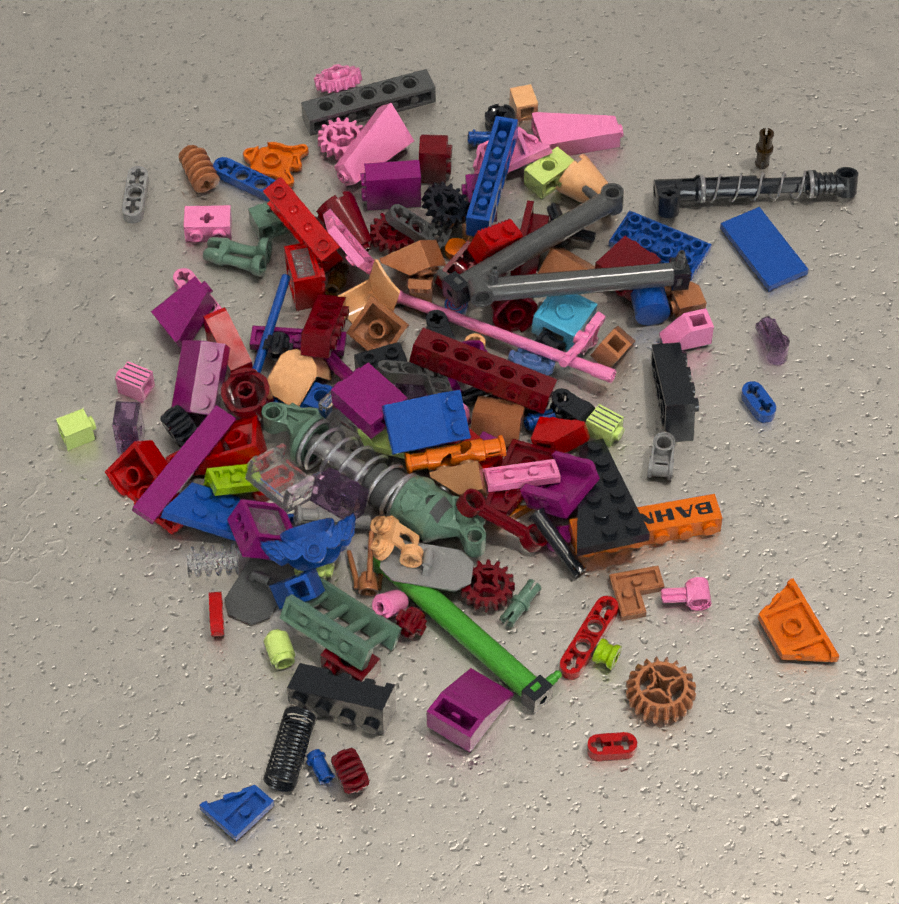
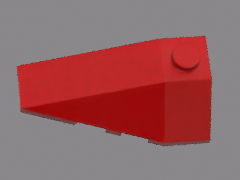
[166,415,268,475]
[105,440,184,535]

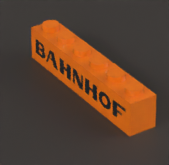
[569,494,723,557]

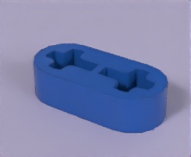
[741,381,776,423]

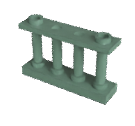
[279,577,402,671]

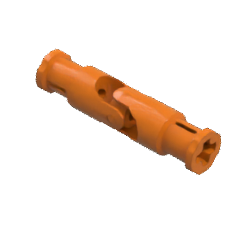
[404,435,506,474]

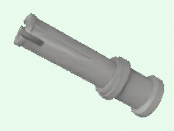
[293,505,371,530]

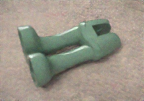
[202,237,273,277]

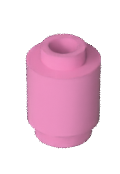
[372,590,409,619]

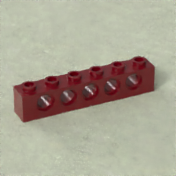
[409,328,558,414]

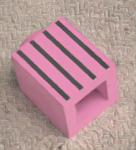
[115,361,155,403]

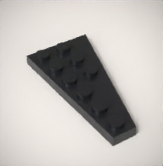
[577,439,650,557]

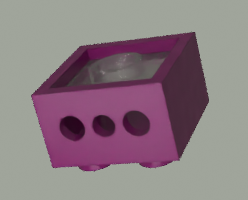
[227,499,293,560]

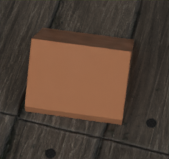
[538,248,595,295]
[346,296,409,351]
[471,396,526,449]

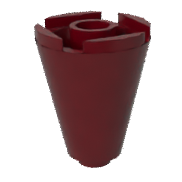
[315,191,373,253]
[490,275,538,333]

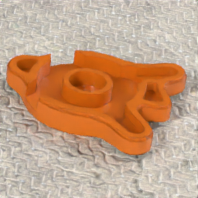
[243,142,309,188]

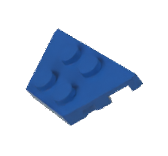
[160,482,240,541]

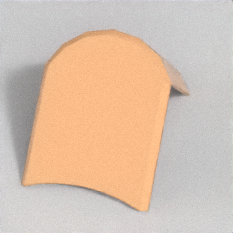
[338,259,400,324]
[267,349,331,406]

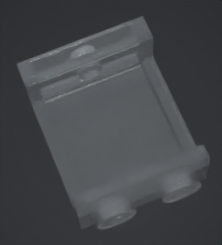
[245,443,326,513]

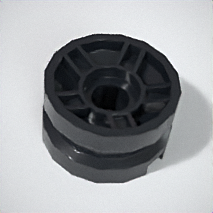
[485,103,516,131]

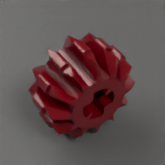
[331,747,370,794]

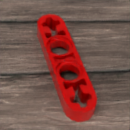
[559,596,619,680]

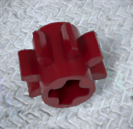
[395,607,427,639]

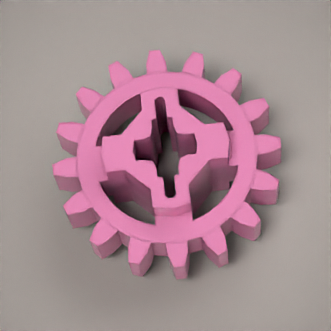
[314,64,362,93]
[318,117,363,160]

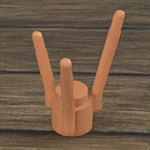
[347,530,384,596]

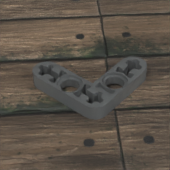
[385,204,454,250]
[376,360,452,395]

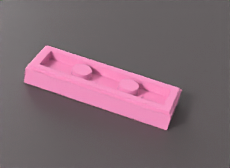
[483,459,561,492]

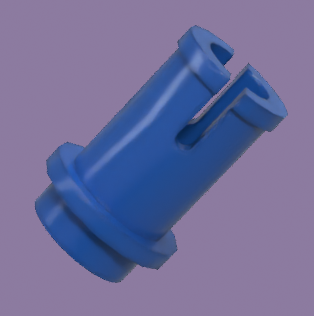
[467,129,491,147]
[523,409,556,432]
[306,749,335,785]

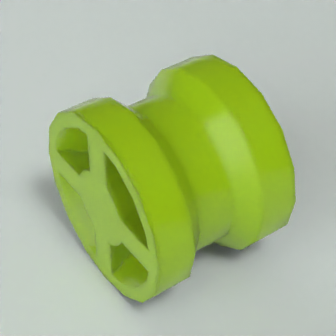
[592,638,622,670]

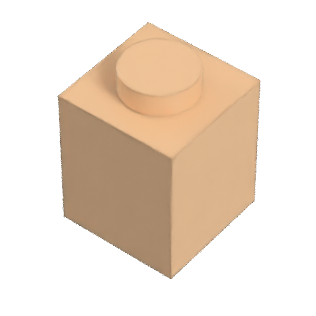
[509,84,538,122]

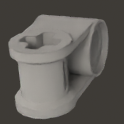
[647,432,675,481]

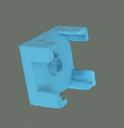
[531,294,597,351]

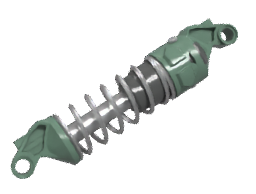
[262,402,486,558]

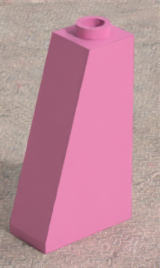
[334,103,414,186]
[531,112,623,156]

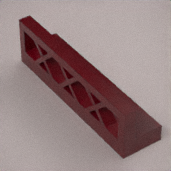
[510,200,549,276]

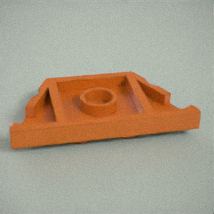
[758,578,839,662]

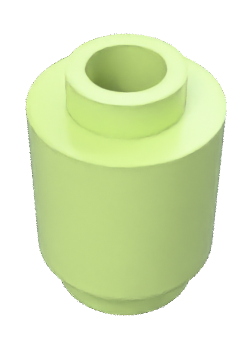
[263,629,295,669]

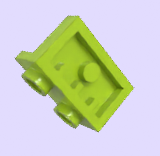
[203,463,263,496]

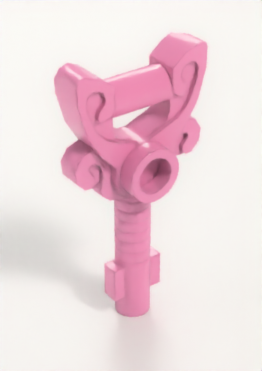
[559,311,606,367]

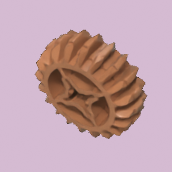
[626,656,696,725]

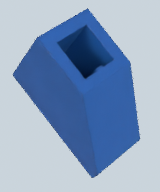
[269,568,325,609]

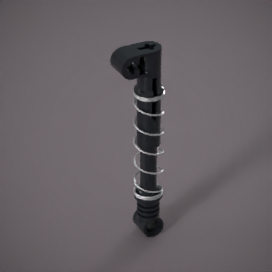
[653,167,858,218]

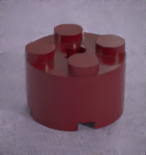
[221,368,274,421]

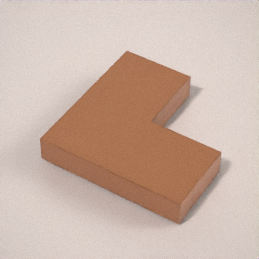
[609,566,665,621]

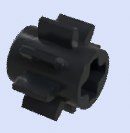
[262,332,294,361]

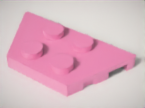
[473,127,553,174]
[323,209,374,275]

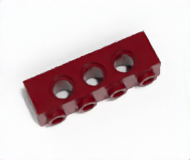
[301,294,349,358]

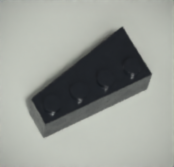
[651,342,699,442]
[287,663,396,736]

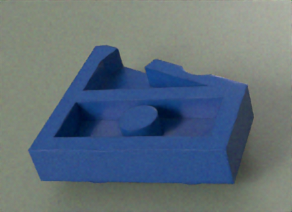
[199,785,275,841]

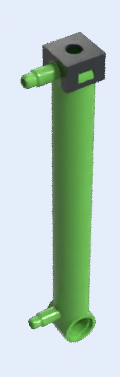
[373,556,562,714]

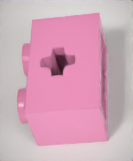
[184,205,232,242]

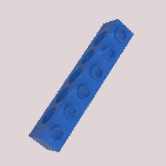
[466,116,518,237]

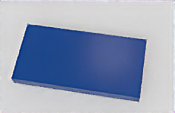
[720,207,809,291]

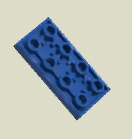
[608,210,712,281]

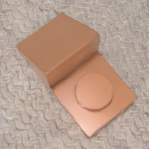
[408,275,434,303]

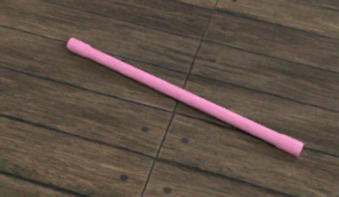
[396,290,616,383]

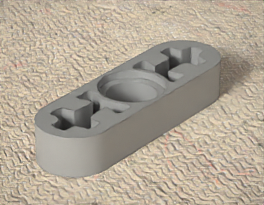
[122,166,149,223]

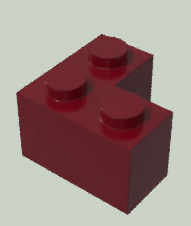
[419,134,453,184]

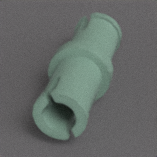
[500,579,542,627]

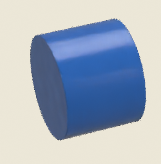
[631,287,670,326]

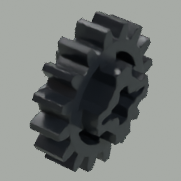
[421,181,470,229]

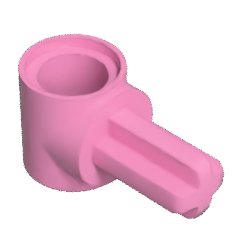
[661,577,712,611]

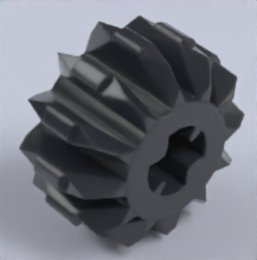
[160,405,197,447]

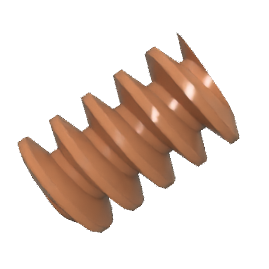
[178,145,220,193]

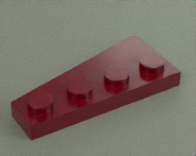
[485,439,559,516]

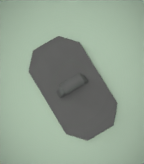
[225,558,295,625]

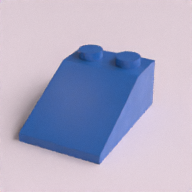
[382,390,471,455]

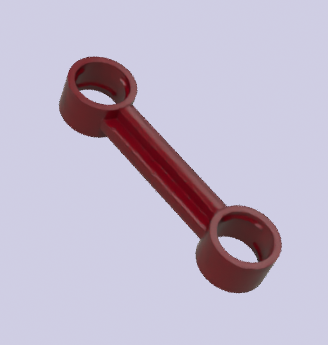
[456,489,548,553]

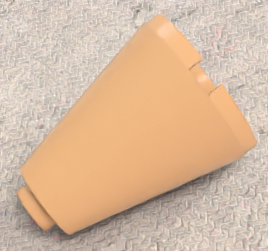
[556,154,608,203]

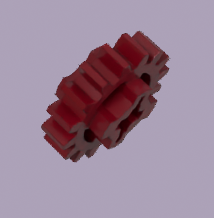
[370,213,419,254]
[461,559,515,612]

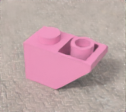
[659,308,714,350]

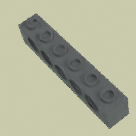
[301,69,436,136]

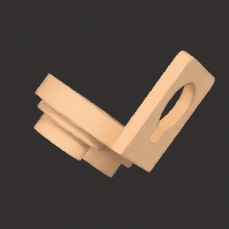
[371,515,420,561]

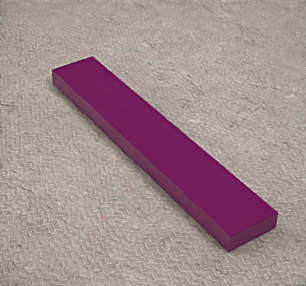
[132,405,236,525]

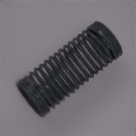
[263,707,317,792]

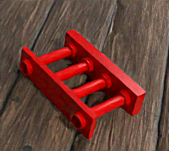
[263,177,343,275]

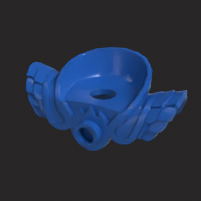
[260,513,356,572]

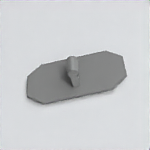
[380,540,474,592]

